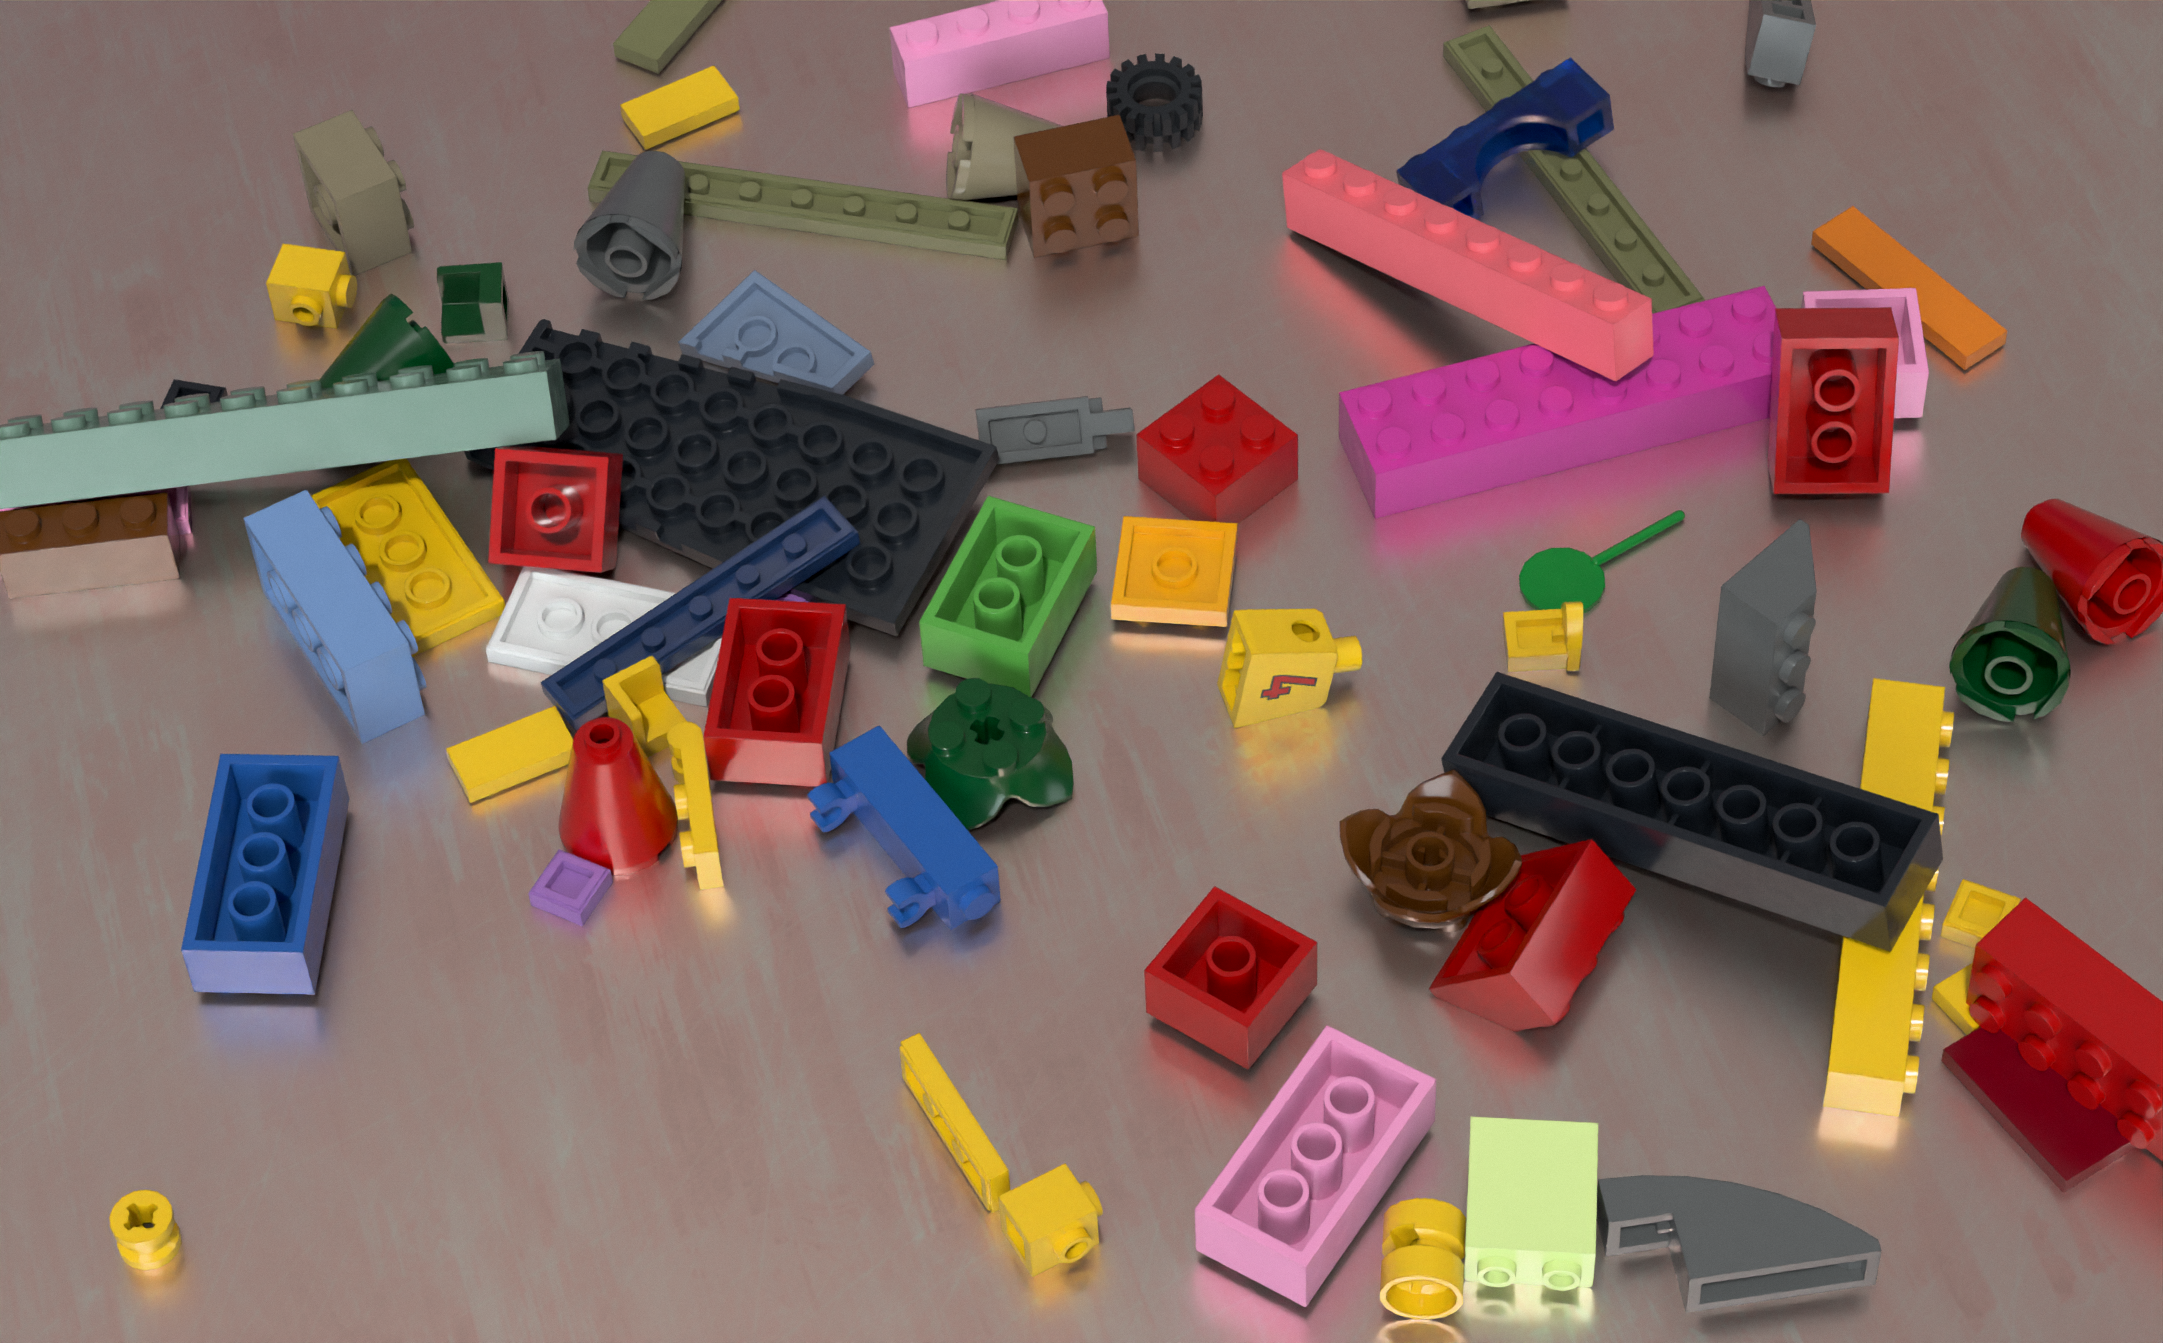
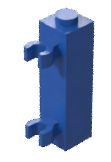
[807,725,1001,930]

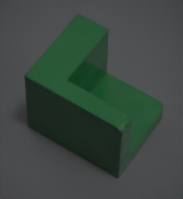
[437,262,509,344]

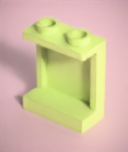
[1464,1116,1598,1291]

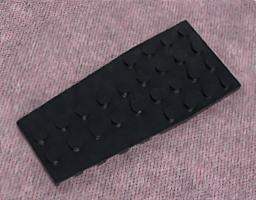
[464,319,999,636]

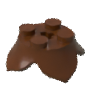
[1339,769,1522,932]

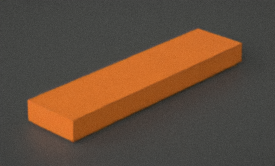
[1811,206,2007,370]

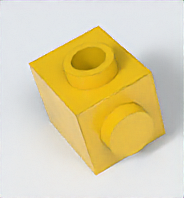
[266,243,357,329]
[998,1163,1103,1277]

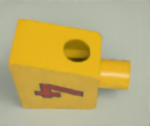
[1217,608,1362,728]

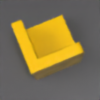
[602,656,686,757]

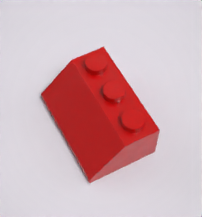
[1429,839,1637,1031]

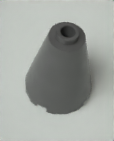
[573,151,685,300]

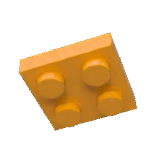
[1111,516,1238,627]

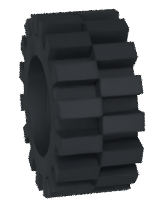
[1106,53,1203,152]

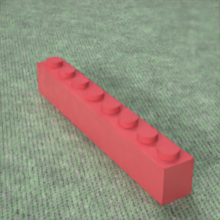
[1282,149,1654,381]

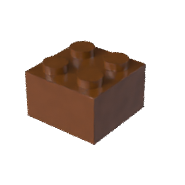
[1013,115,1139,258]

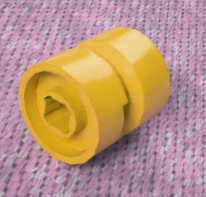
[1380,1198,1466,1320]

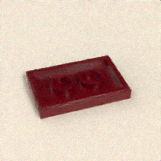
[1941,1027,2137,1193]

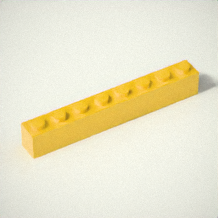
[1823,678,1954,1117]

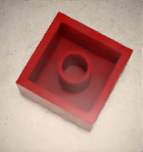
[1136,374,1298,524]
[488,445,623,573]
[1144,886,1318,1070]

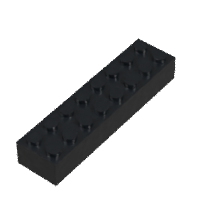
[1441,672,1943,952]

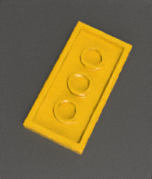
[311,458,505,657]

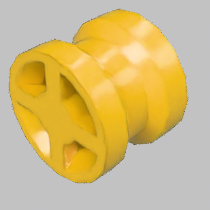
[109,1189,182,1270]

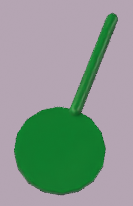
[1519,510,1685,613]

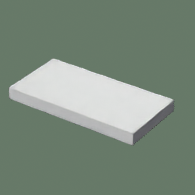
[486,566,722,707]

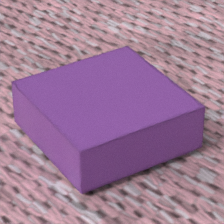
[528,849,613,926]

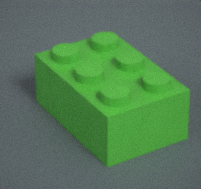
[919,496,1097,697]

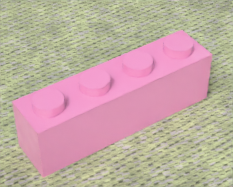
[890,0,1110,108]

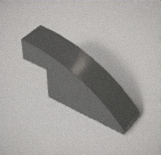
[1596,1175,1881,1313]

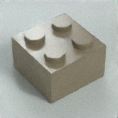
[293,110,414,276]

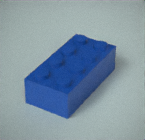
[181,754,350,995]

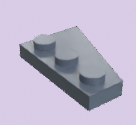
[678,270,875,395]

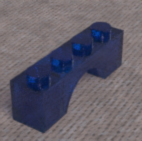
[1396,57,1614,219]

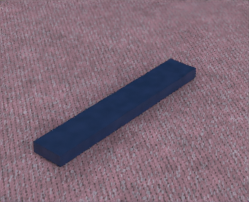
[540,496,860,731]

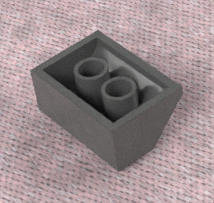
[1709,519,1817,736]

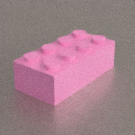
[1195,1025,1436,1307]

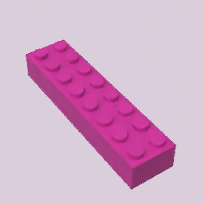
[1339,286,1776,519]

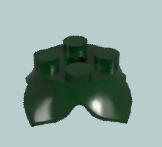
[907,678,1074,830]

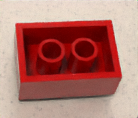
[1768,307,1899,494]
[703,598,851,787]

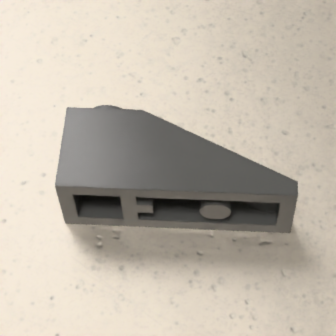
[1745,0,1816,87]

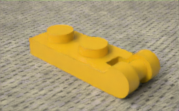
[667,721,724,890]

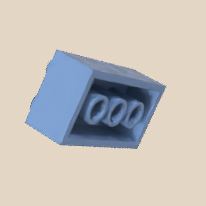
[243,490,427,744]

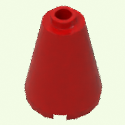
[2021,498,2163,645]
[558,717,678,875]

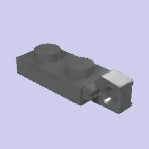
[975,396,1135,464]

